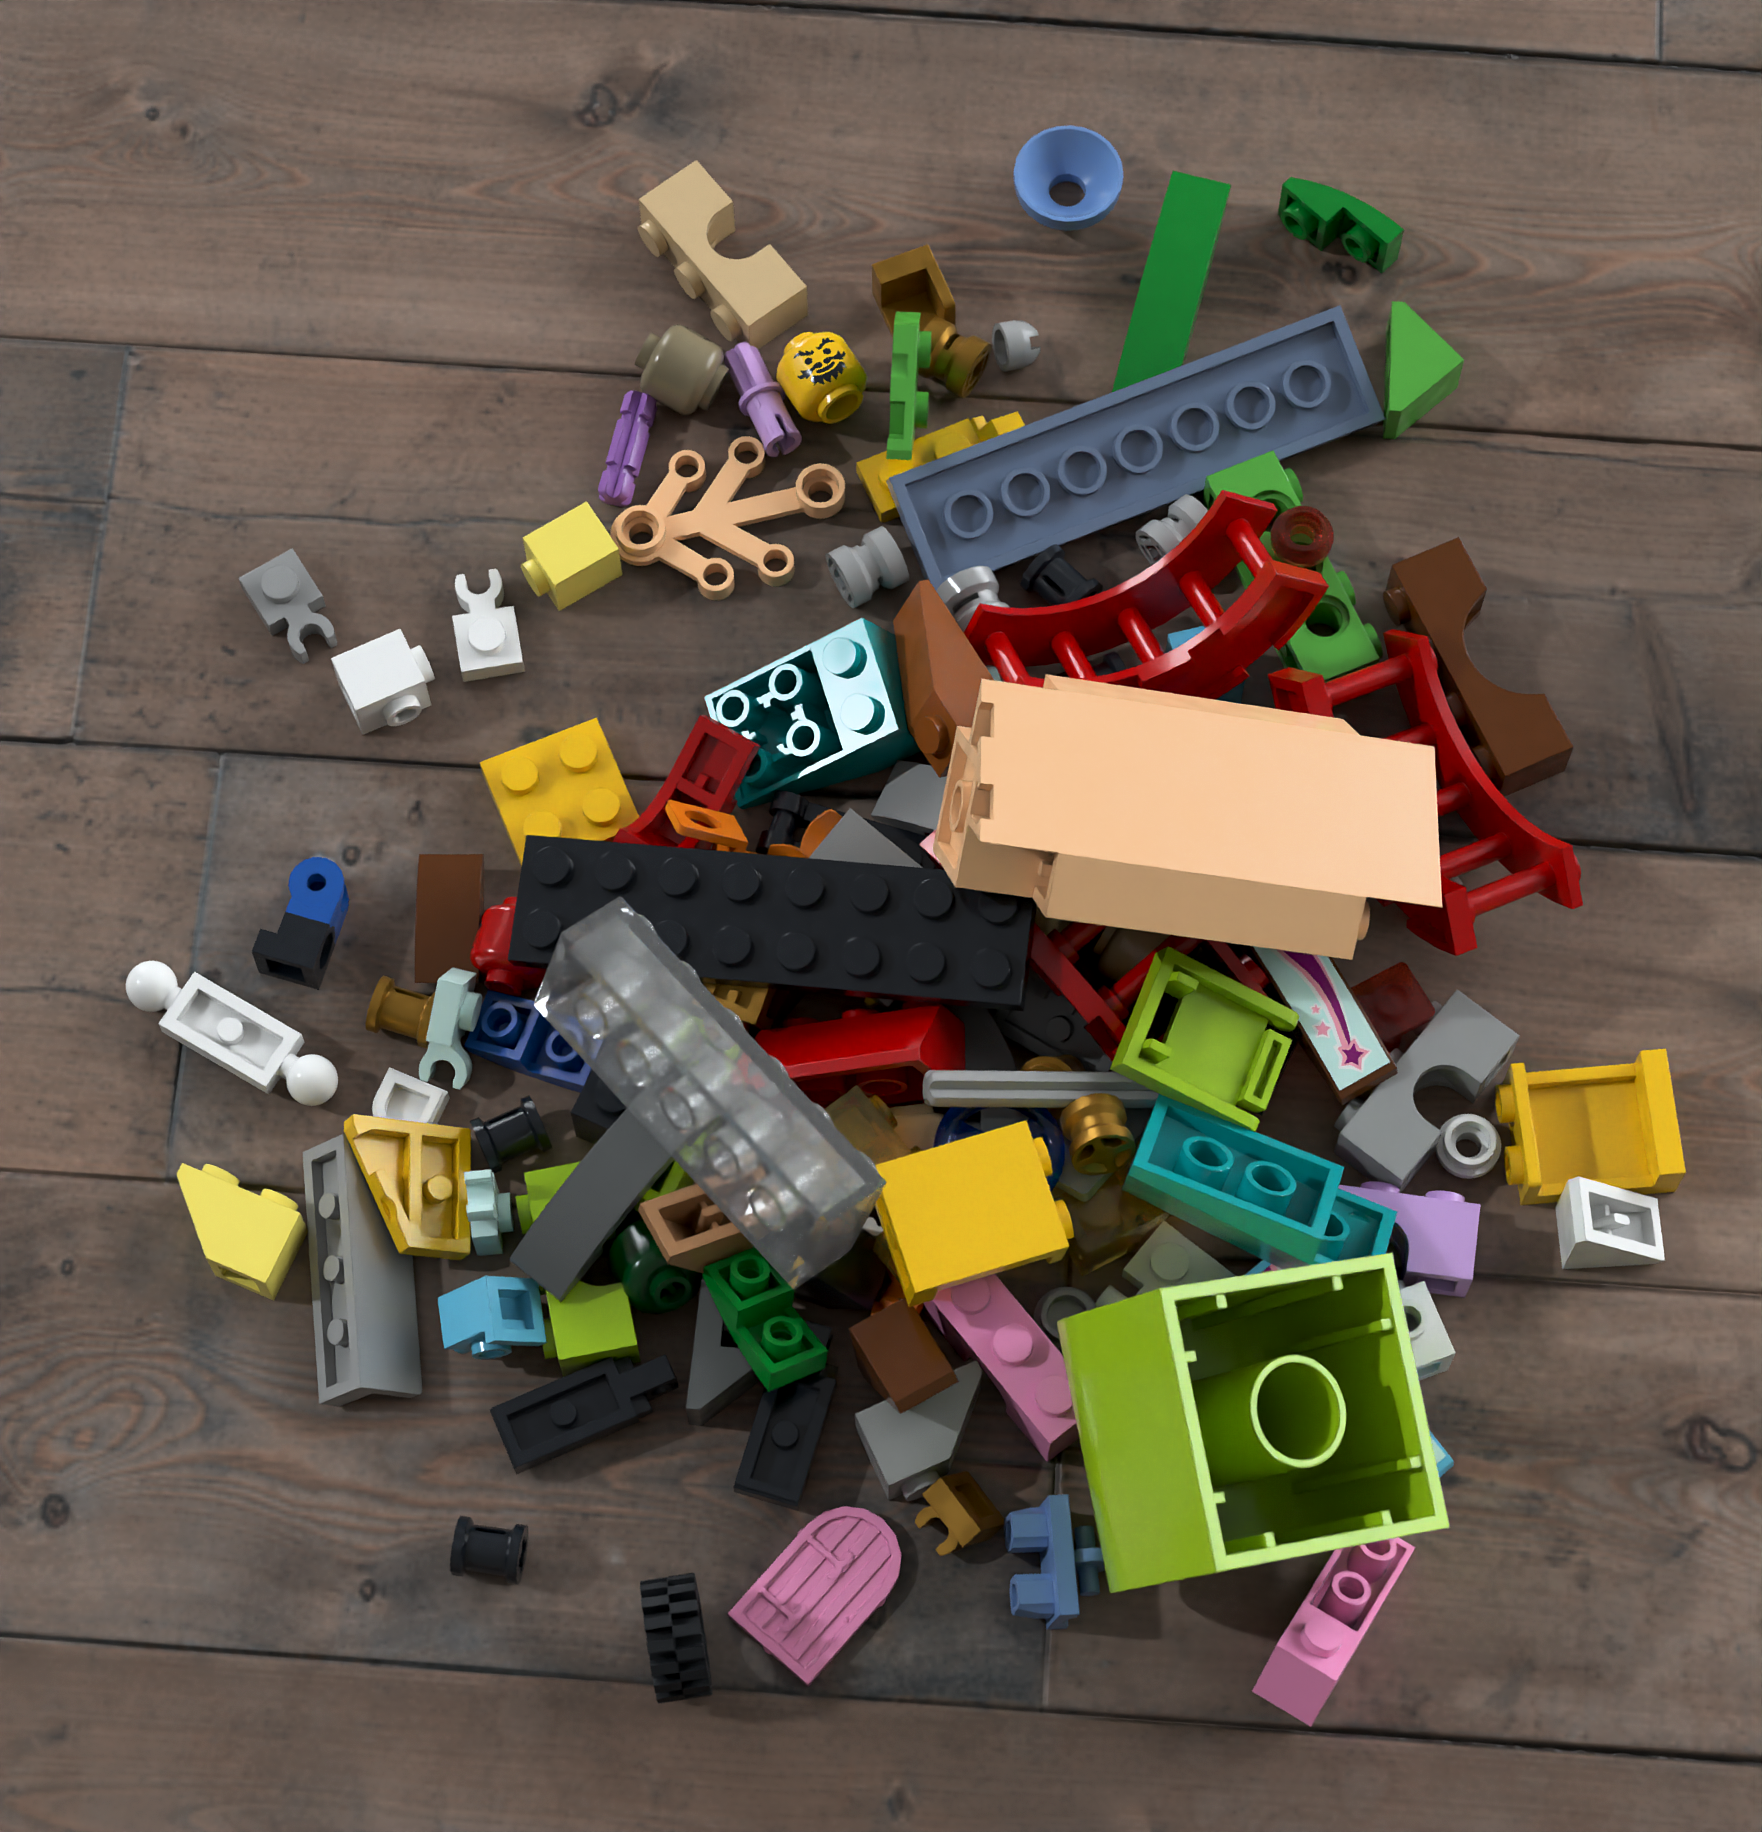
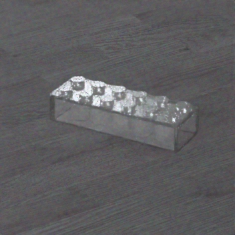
[533,896,887,1290]

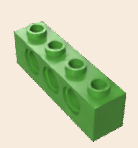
[1202,450,1383,683]

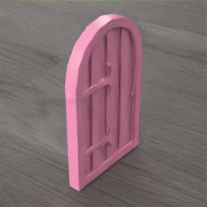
[728,1506,901,1687]

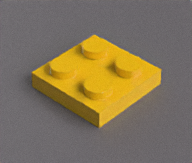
[480,718,639,867]

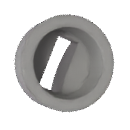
[992,320,1041,372]

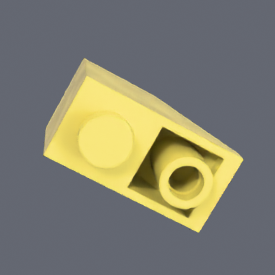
[176,1163,308,1301]

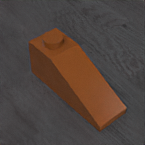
[893,579,994,778]

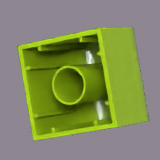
[1057,1253,1450,1593]

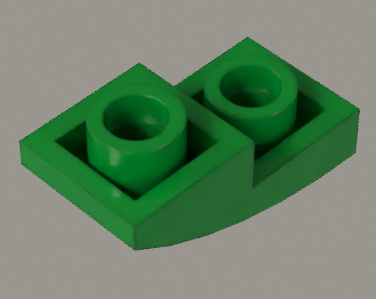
[1277,177,1404,274]
[703,1245,828,1392]

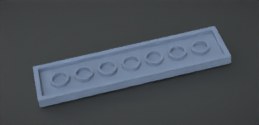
[886,305,1385,590]

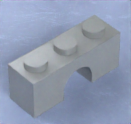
[1334,990,1520,1193]

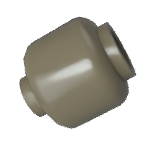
[634,324,730,416]

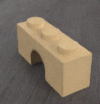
[638,160,808,349]

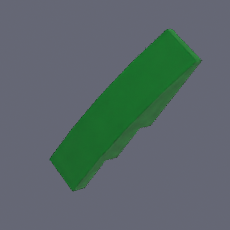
[1112,171,1231,392]

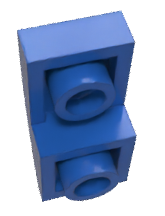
[464,990,611,1093]

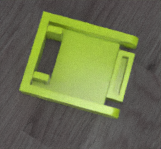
[1110,946,1299,1132]

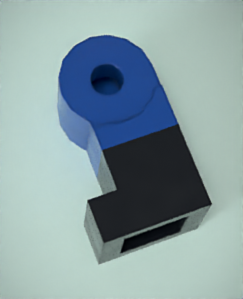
[252,857,350,990]

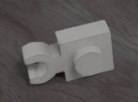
[239,548,337,664]

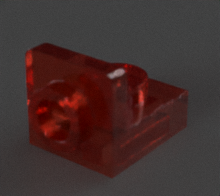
[1351,962,1435,1054]

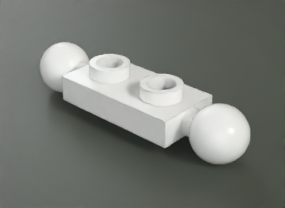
[126,961,338,1106]

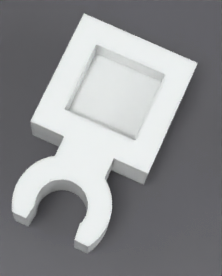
[452,569,525,682]

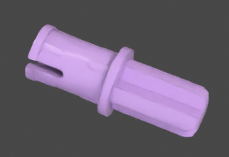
[724,342,802,457]

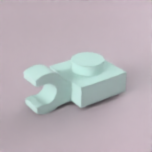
[419,967,482,1090]

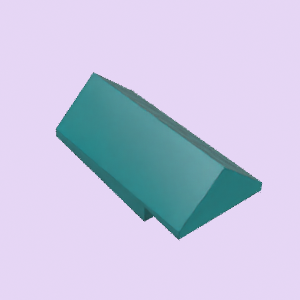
[1121,1094,1397,1269]

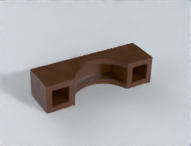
[1383,537,1573,797]

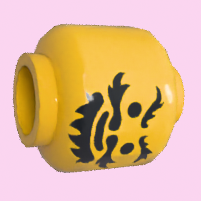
[776,332,867,424]

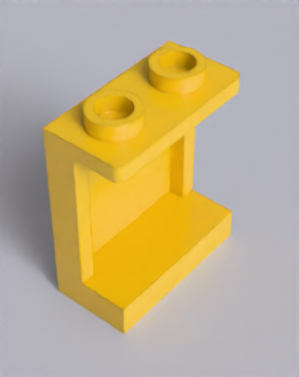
[1495,1049,1686,1205]
[867,1120,1074,1307]

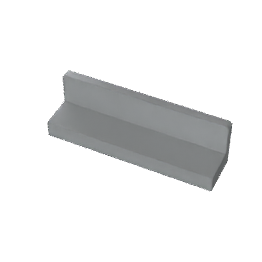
[302,1134,422,1406]

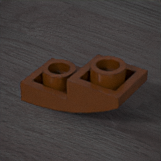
[415,854,484,983]

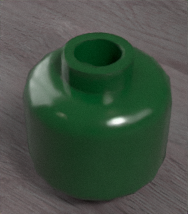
[609,1219,704,1315]

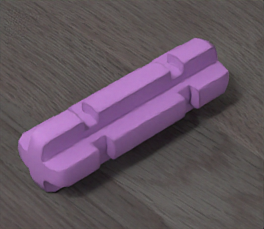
[598,390,657,507]

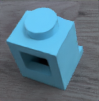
[437,1276,547,1359]

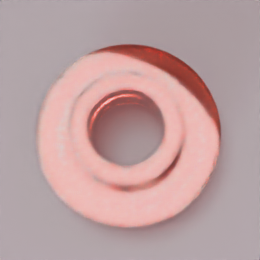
[1270,506,1334,568]

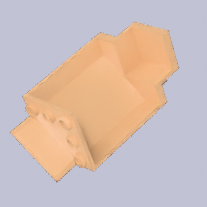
[933,674,1442,960]

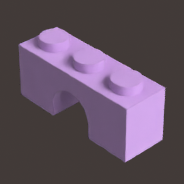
[1338,1181,1481,1298]

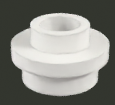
[1435,1114,1501,1179]

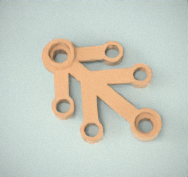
[610,436,845,600]

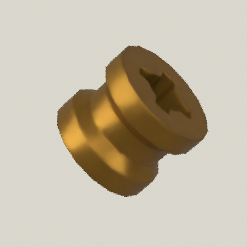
[1060,1093,1136,1176]

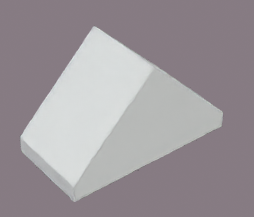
[1555,1177,1665,1269]

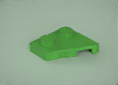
[886,311,932,460]

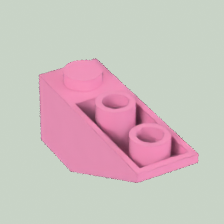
[1252,1537,1415,1727]

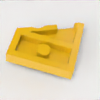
[344,1114,471,1260]

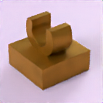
[914,1471,1004,1556]

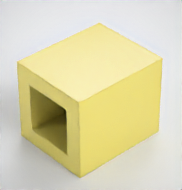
[521,501,622,611]

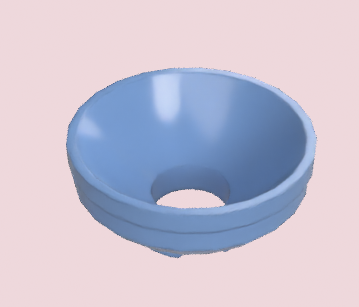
[1013,125,1123,231]

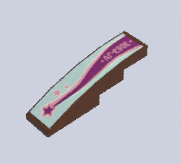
[1239,944,1398,1105]

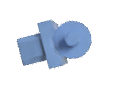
[1004,1494,1105,1630]

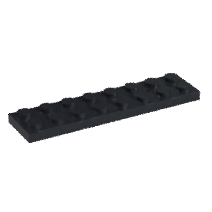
[508,835,1037,1011]

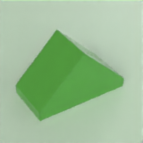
[1383,301,1464,439]

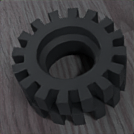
[640,1573,713,1704]

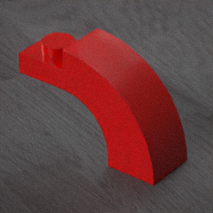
[612,715,760,850]

